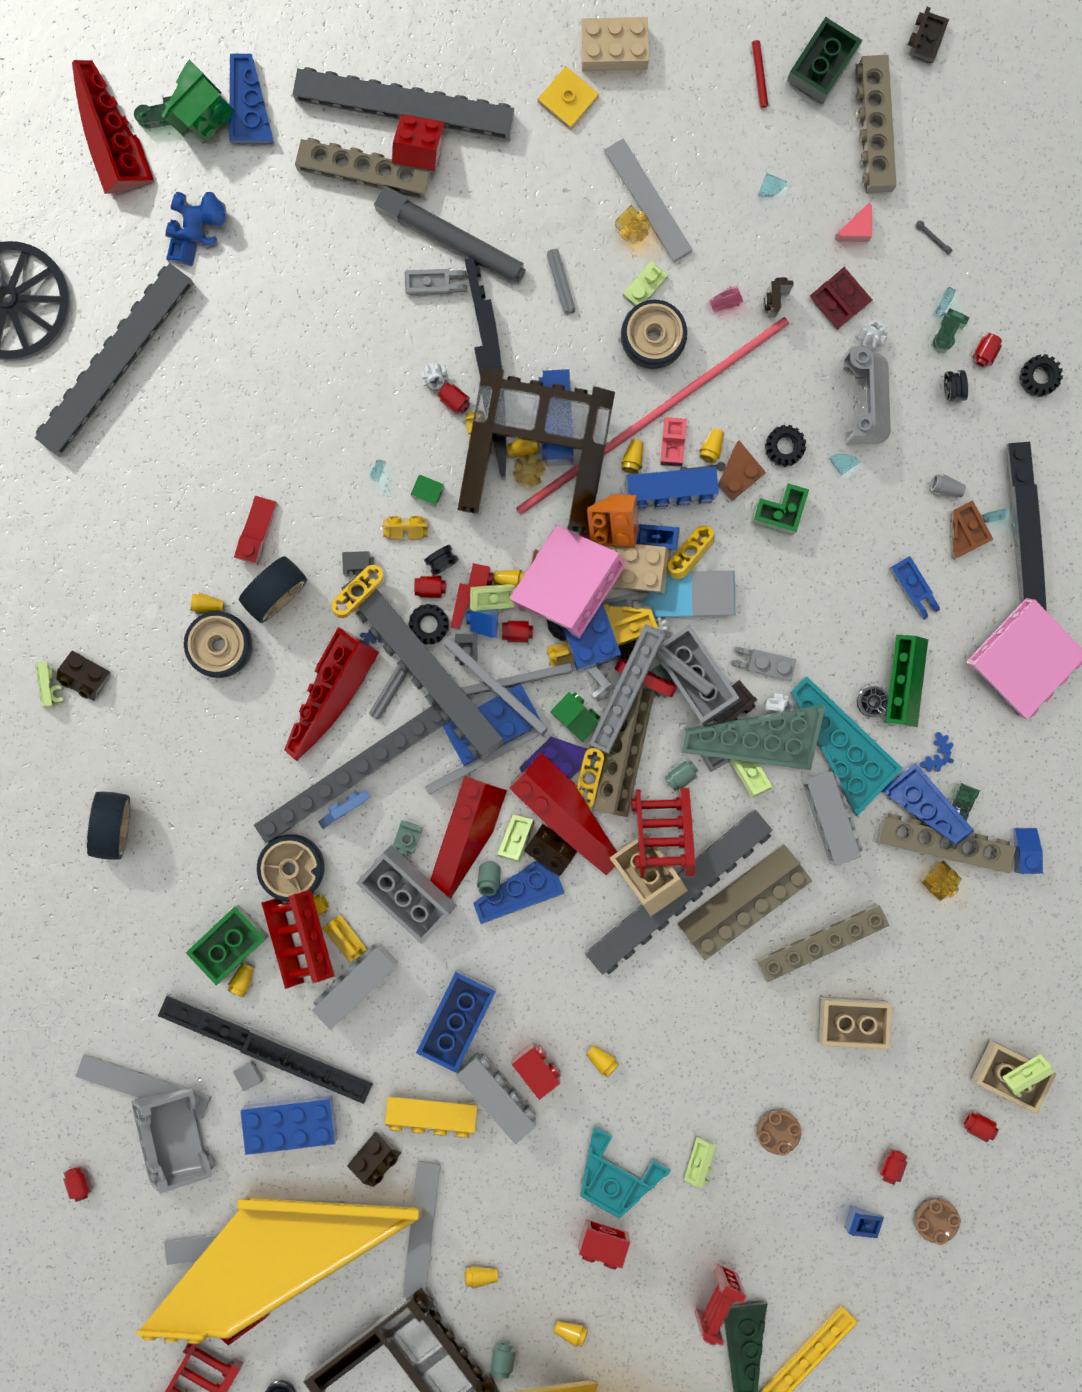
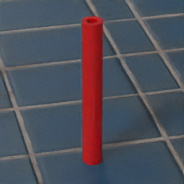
[751,40,769,108]

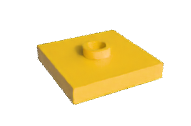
[537,66,599,129]

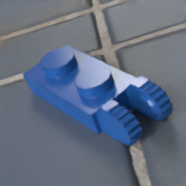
[890,556,940,619]

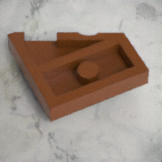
[718,440,766,502]
[952,500,993,559]

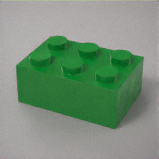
[186,905,269,985]

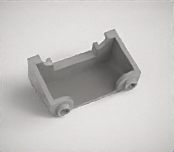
[843,346,891,445]
[132,1089,213,1194]

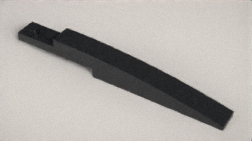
[465,258,506,480]
[1006,441,1047,612]
[158,994,373,1104]

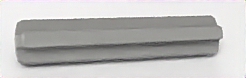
[547,249,575,313]
[656,647,714,696]
[369,666,408,719]

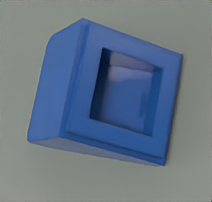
[166,239,197,266]

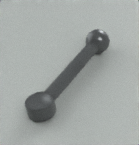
[916,220,953,254]
[680,462,726,471]

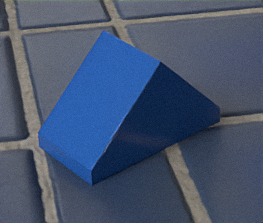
[636,524,680,550]
[844,1206,884,1238]

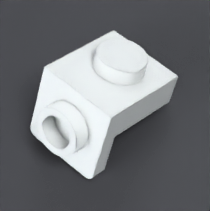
[587,665,611,699]

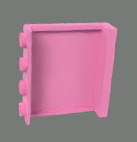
[510,526,627,638]
[966,598,1082,719]

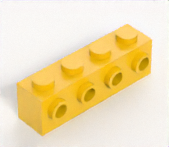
[385,1097,477,1138]

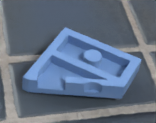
[318,790,370,829]

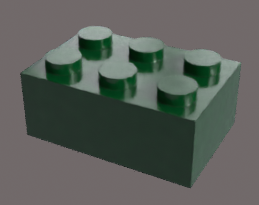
[787,17,863,104]

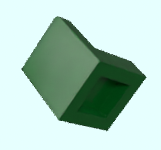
[410,475,445,507]

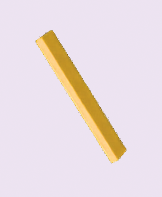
[759,1305,858,1392]

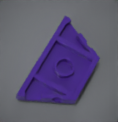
[519,737,597,779]

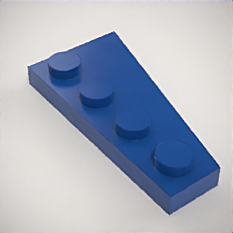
[229,53,274,143]
[882,763,974,845]
[473,861,565,924]

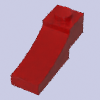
[234,496,277,565]
[451,563,494,630]

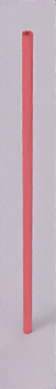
[516,317,789,515]

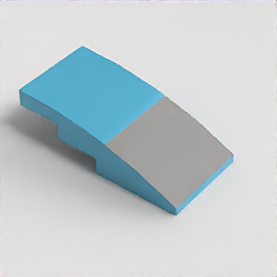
[642,571,736,618]

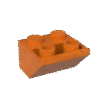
[587,494,639,547]

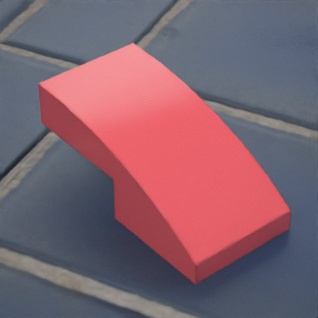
[660,417,687,466]

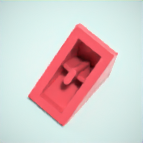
[835,203,872,242]

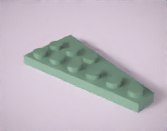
[680,705,825,770]

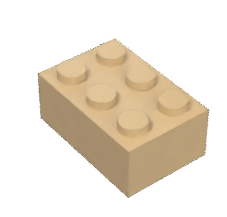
[581,17,649,71]
[602,544,671,595]
[610,833,688,916]
[819,997,892,1049]
[971,1040,1057,1114]

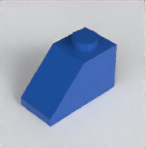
[466,609,498,638]
[1014,828,1043,874]

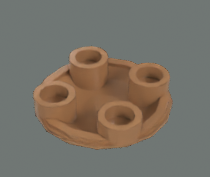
[757,1110,801,1156]
[915,1199,961,1245]

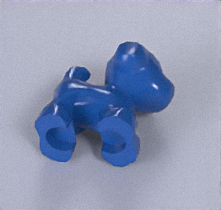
[165,192,227,246]

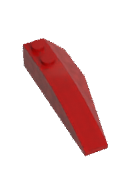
[72,60,154,194]
[284,627,379,760]
[509,752,617,875]
[430,776,507,899]

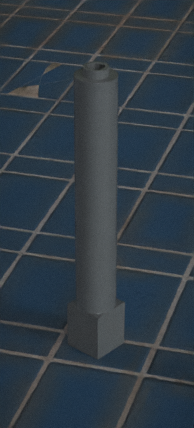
[374,185,526,283]

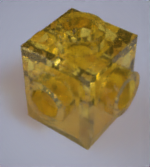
[615,205,650,244]
[512,454,546,488]
[921,860,962,901]

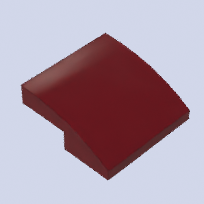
[810,267,873,329]

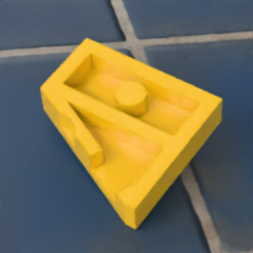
[604,604,659,646]

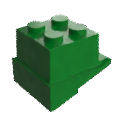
[161,59,235,142]

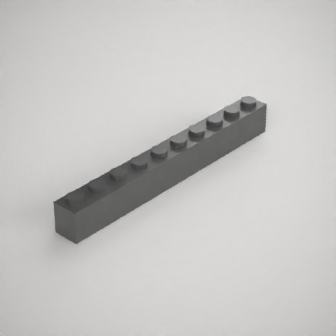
[293,67,515,140]
[34,263,194,457]
[341,575,503,760]
[254,705,446,843]
[585,809,773,975]

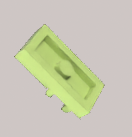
[623,261,668,306]
[470,584,515,611]
[35,661,63,708]
[730,759,773,798]
[498,814,535,863]
[1002,1054,1054,1097]
[684,1137,716,1188]

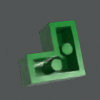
[751,483,809,535]
[550,692,600,743]

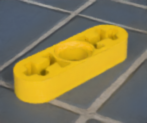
[667,526,715,579]
[331,565,384,618]
[577,746,605,809]

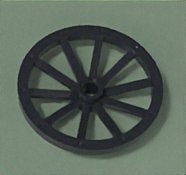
[0,241,71,361]

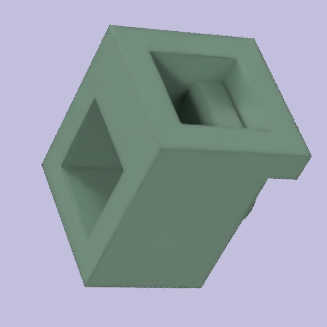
[393,820,423,856]

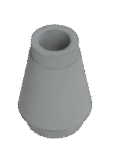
[931,473,966,497]

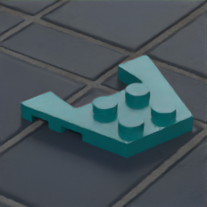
[580,1126,671,1219]

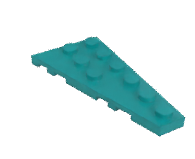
[790,676,903,816]

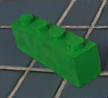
[885,634,929,727]

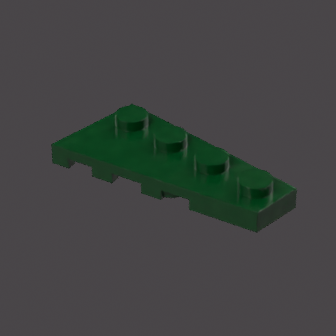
[724,1301,767,1392]

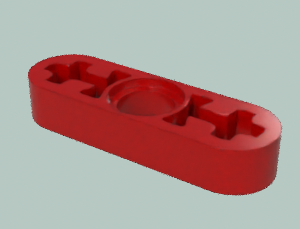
[614,658,677,697]

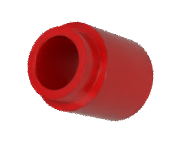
[972,333,1002,368]
[437,382,470,415]
[414,576,446,598]
[502,620,533,643]
[963,1112,999,1143]
[879,1149,908,1185]
[63,1166,91,1202]

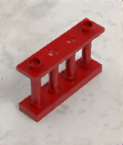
[631,788,696,878]
[261,889,335,989]
[694,1263,746,1346]
[165,1343,243,1392]

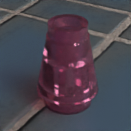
[709,286,743,312]

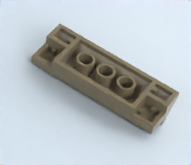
[677,845,812,960]

